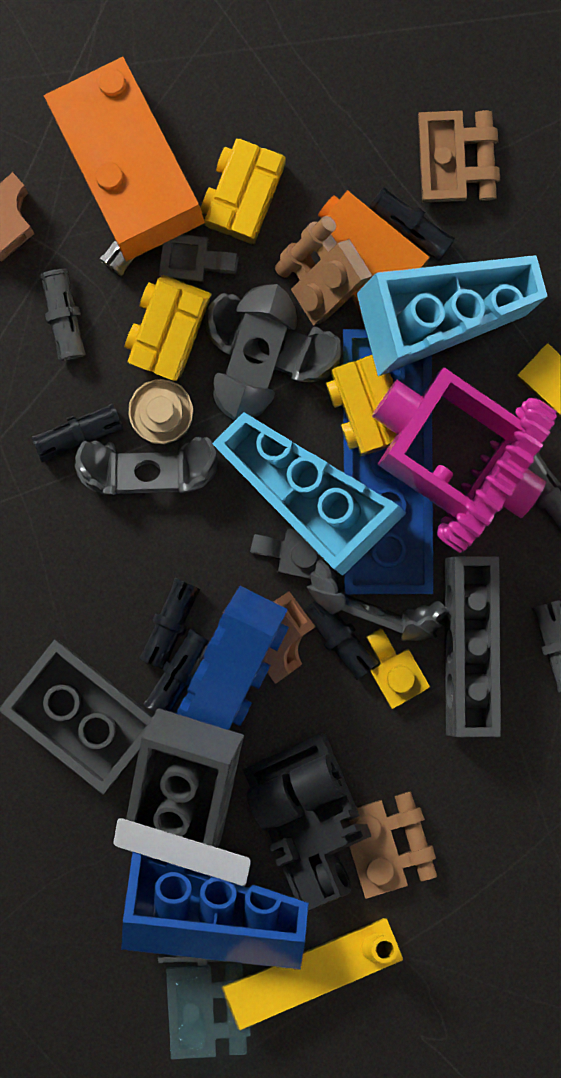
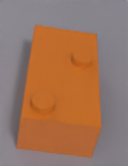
[44,57,205,262]

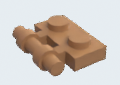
[418,110,500,203]
[275,216,373,326]
[349,791,437,899]

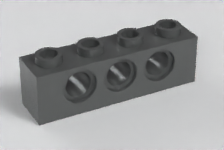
[445,557,501,737]

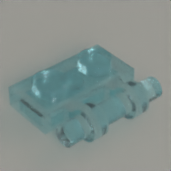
[166,963,251,1059]

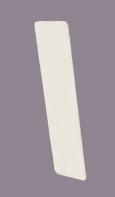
[114,818,251,886]

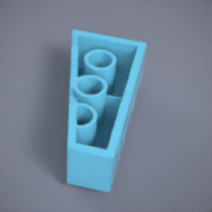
[357,255,548,377]
[212,412,406,576]

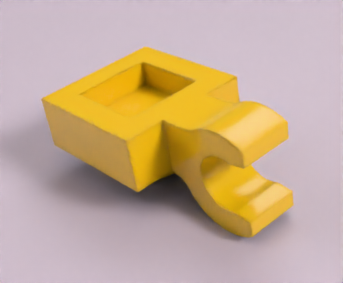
[366,628,430,709]

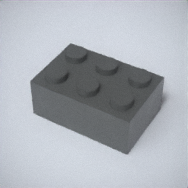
[0,640,153,794]
[126,708,244,848]

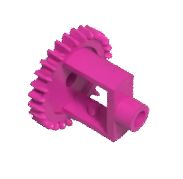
[372,367,557,553]

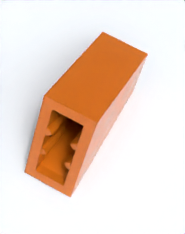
[318,190,430,322]

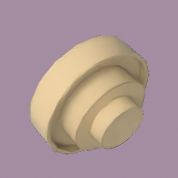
[128,379,194,445]

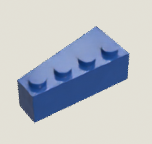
[176,586,289,730]
[121,852,308,970]

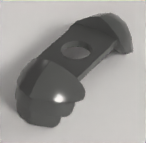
[213,284,297,420]
[205,293,341,382]
[75,437,219,495]
[307,559,448,642]

